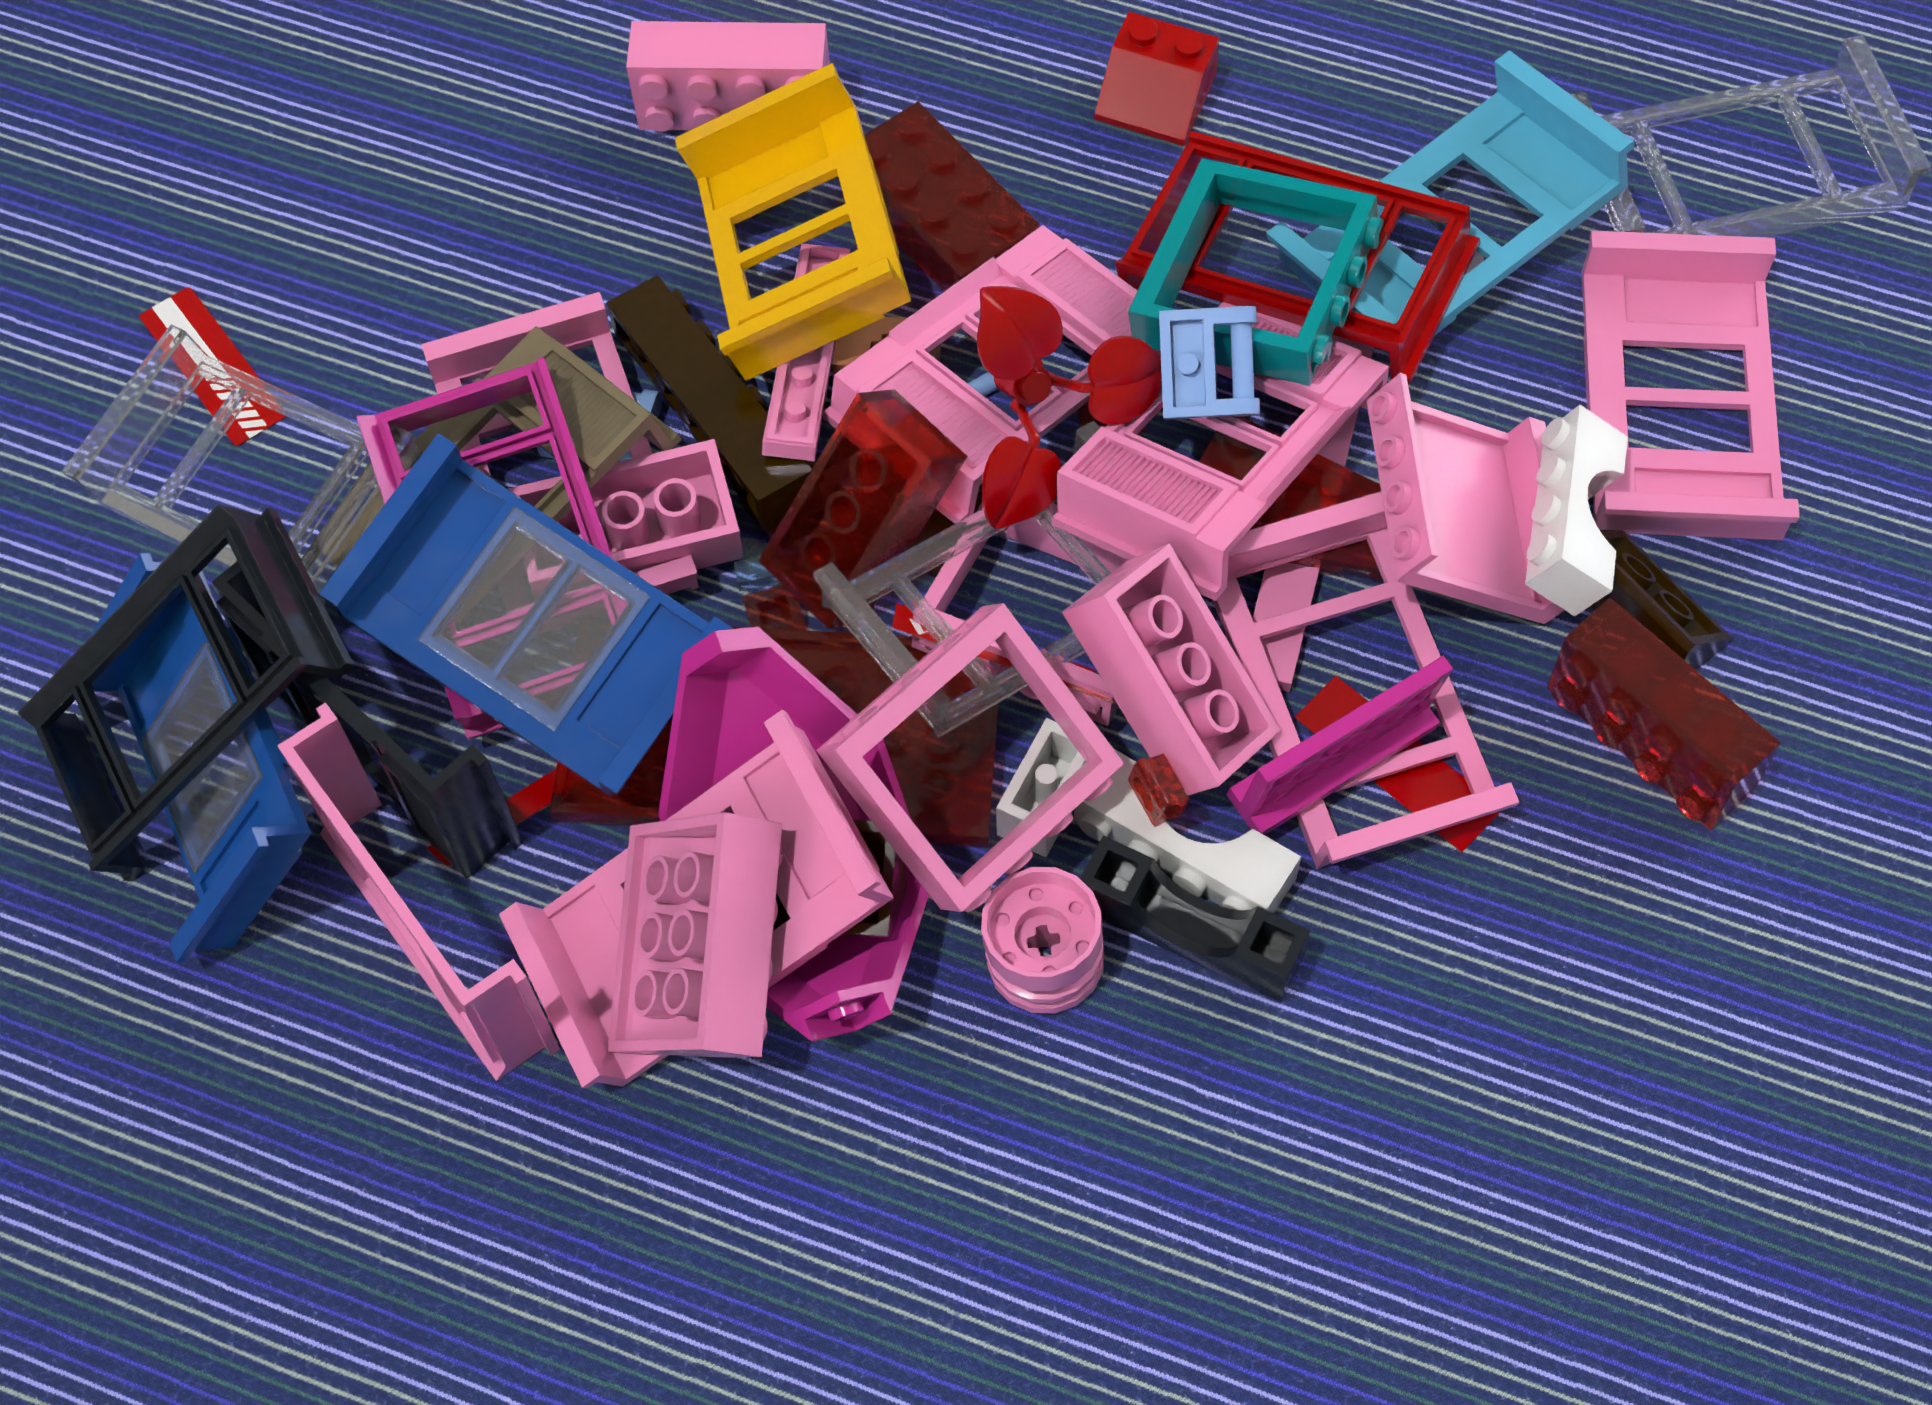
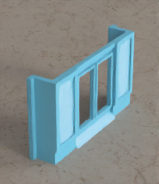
[1266,50,1634,355]

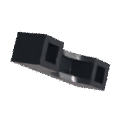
[1080,836,1310,1003]

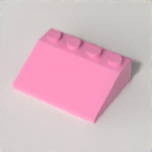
[608,812,783,1058]

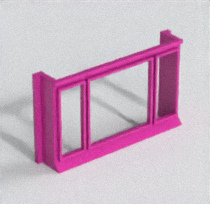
[356,357,628,740]

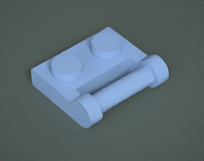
[1159,306,1260,420]

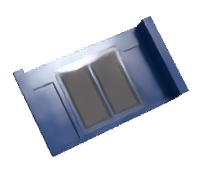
[318,433,733,798]
[88,553,311,963]

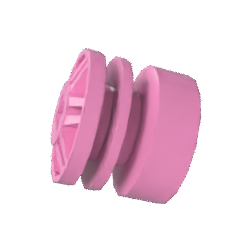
[981,867,1104,1014]

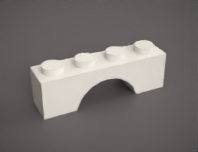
[1525,405,1628,616]
[1074,749,1301,913]

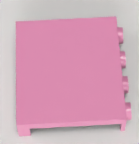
[1367,373,1564,624]

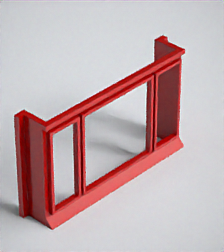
[1115,131,1480,384]

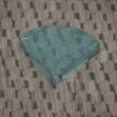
[733,537,791,591]

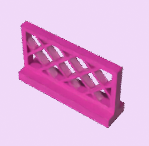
[1226,655,1453,835]

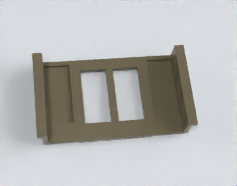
[314,326,682,626]

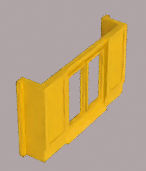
[675,63,911,381]

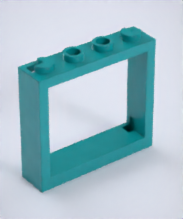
[1128,158,1384,386]

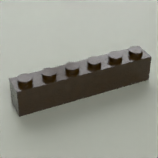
[606,275,820,531]

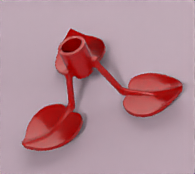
[977,286,1162,529]

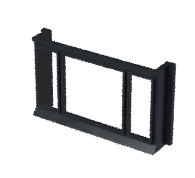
[18,504,354,881]

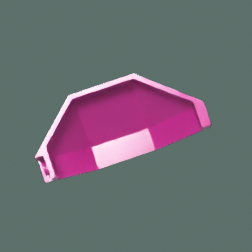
[658,627,929,1042]

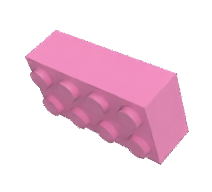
[626,21,830,132]
[508,439,744,601]
[1062,543,1281,799]

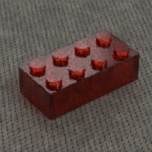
[864,101,1040,292]
[758,389,968,629]
[1547,598,1781,831]

